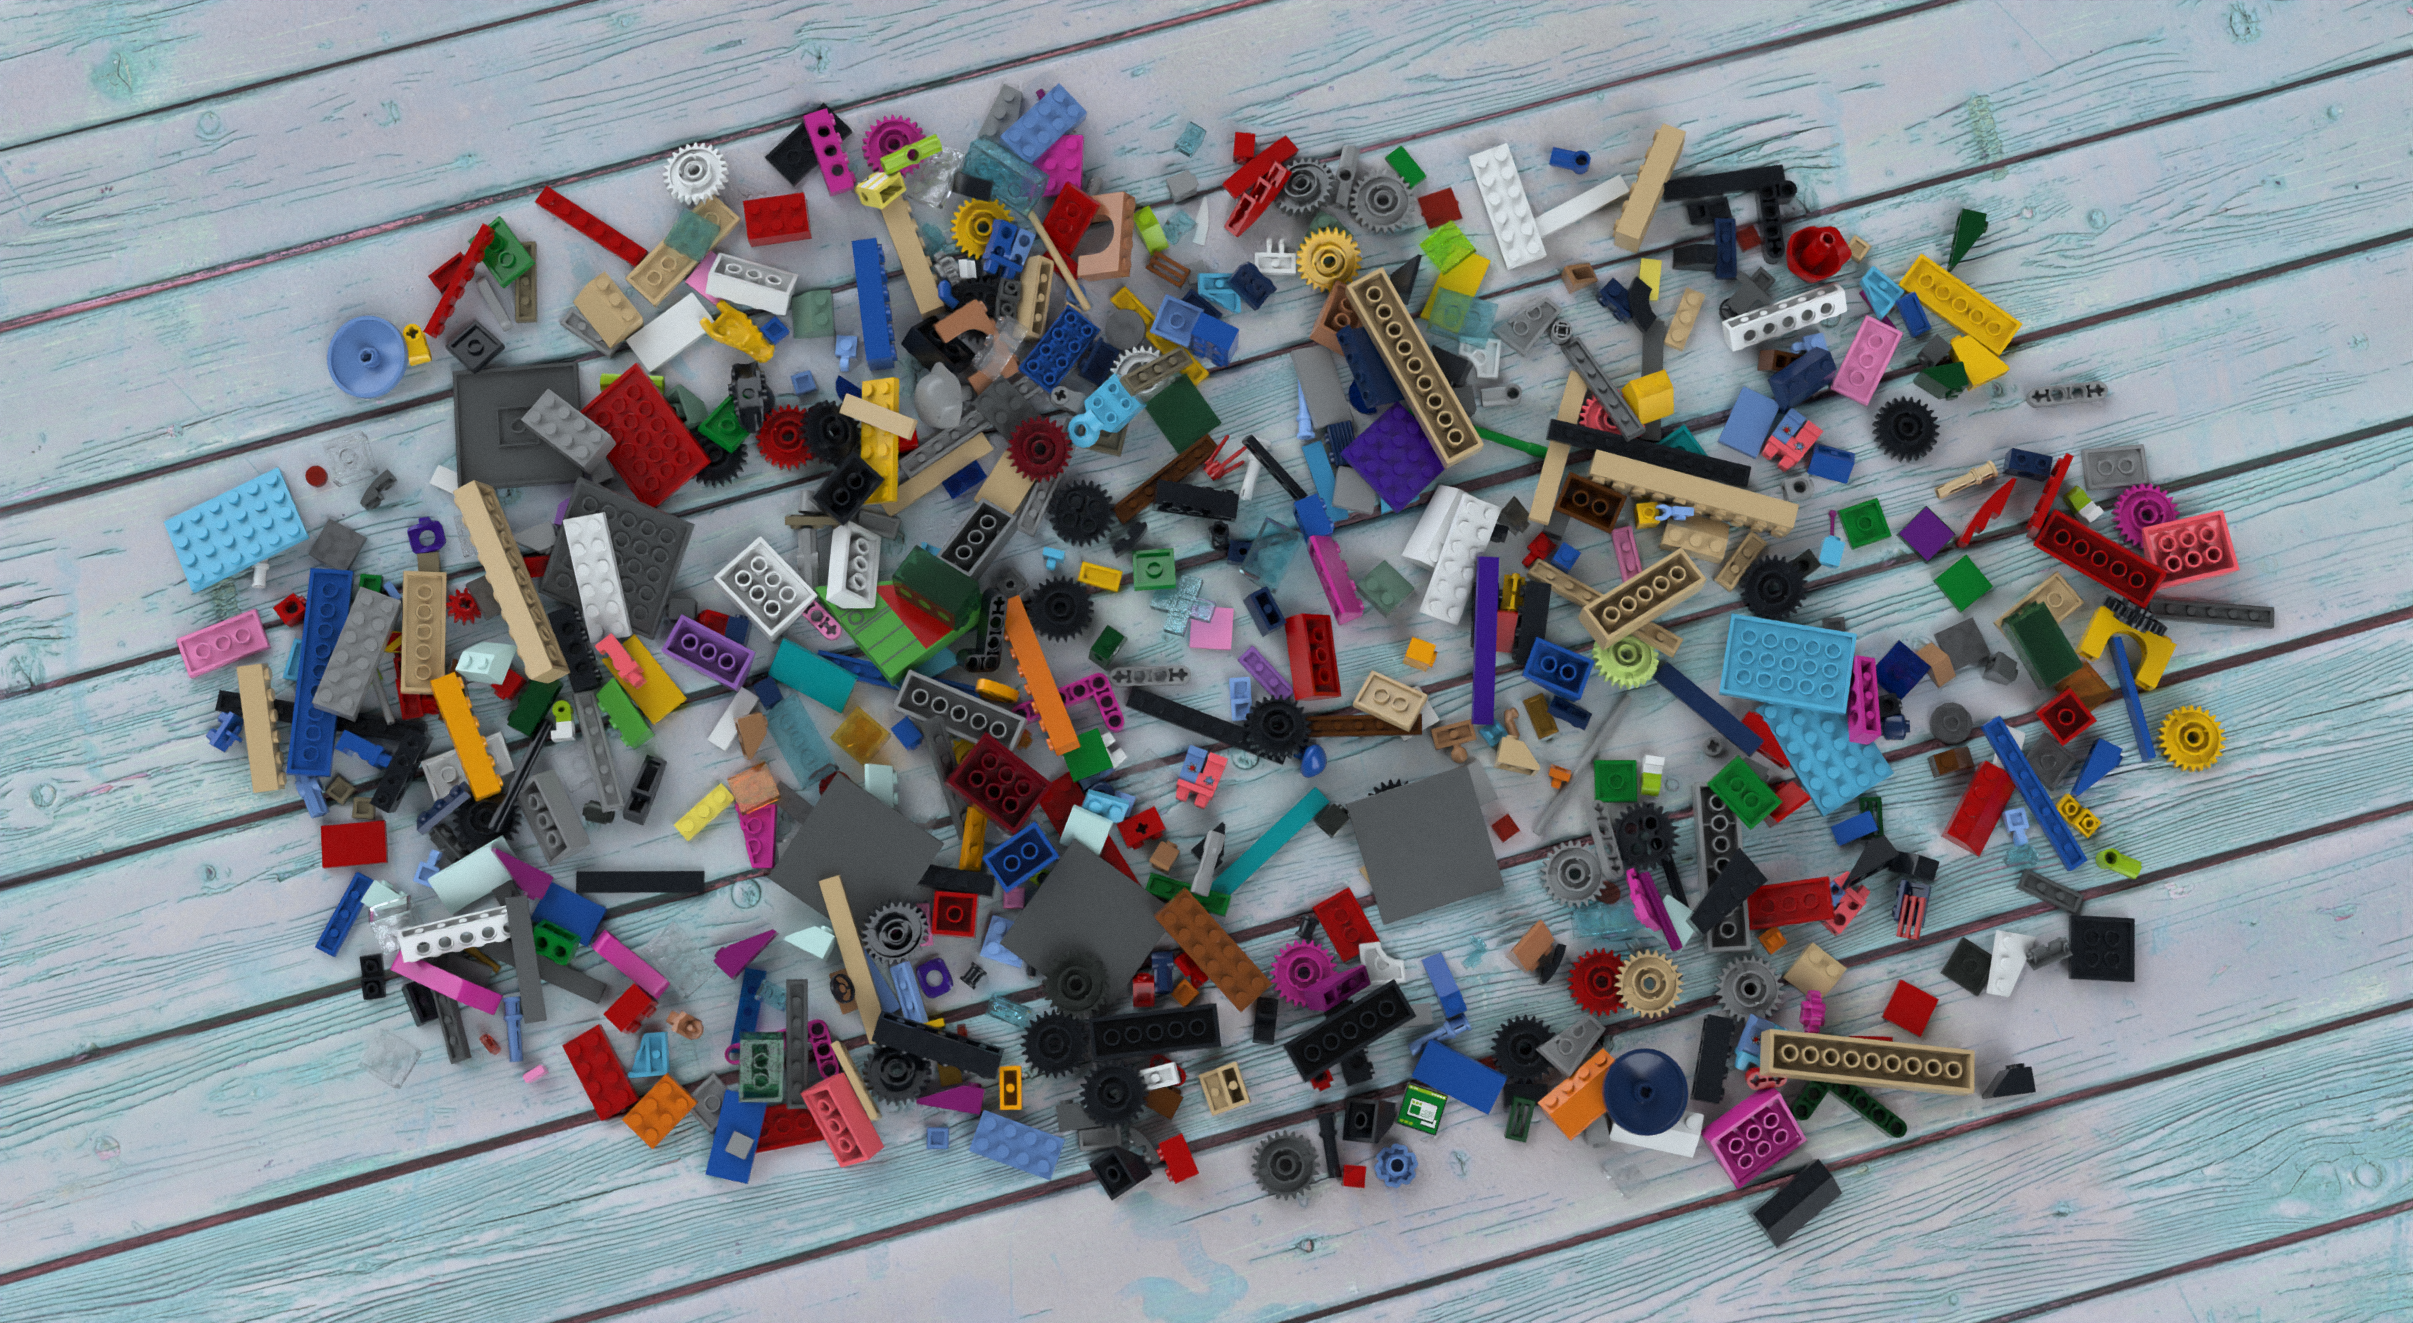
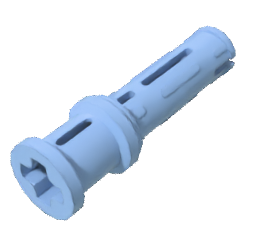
[1296,379,1315,440]

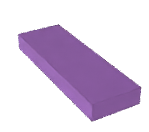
[1237,645,1294,700]

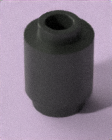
[582,800,615,825]

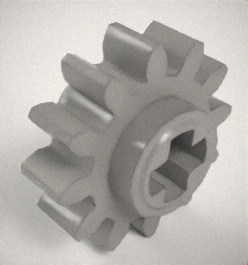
[933,250,960,287]

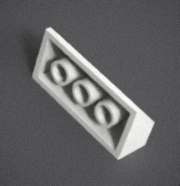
[705,253,799,316]
[1401,484,1478,573]
[826,521,881,608]
[1609,1111,1704,1158]

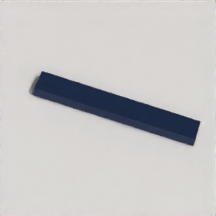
[1653,662,1764,757]

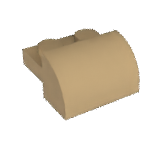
[1198,1061,1251,1116]

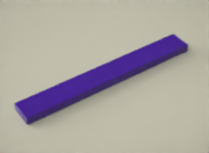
[1471,556,1499,725]

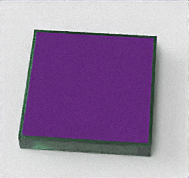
[1896,506,1956,564]

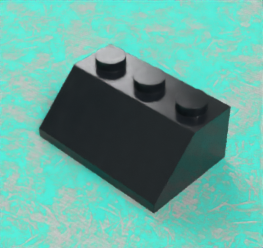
[901,315,978,378]
[809,451,885,526]

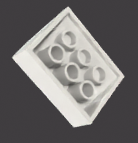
[713,536,818,642]

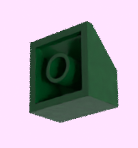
[1913,361,1969,401]

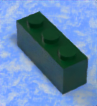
[507,679,564,739]

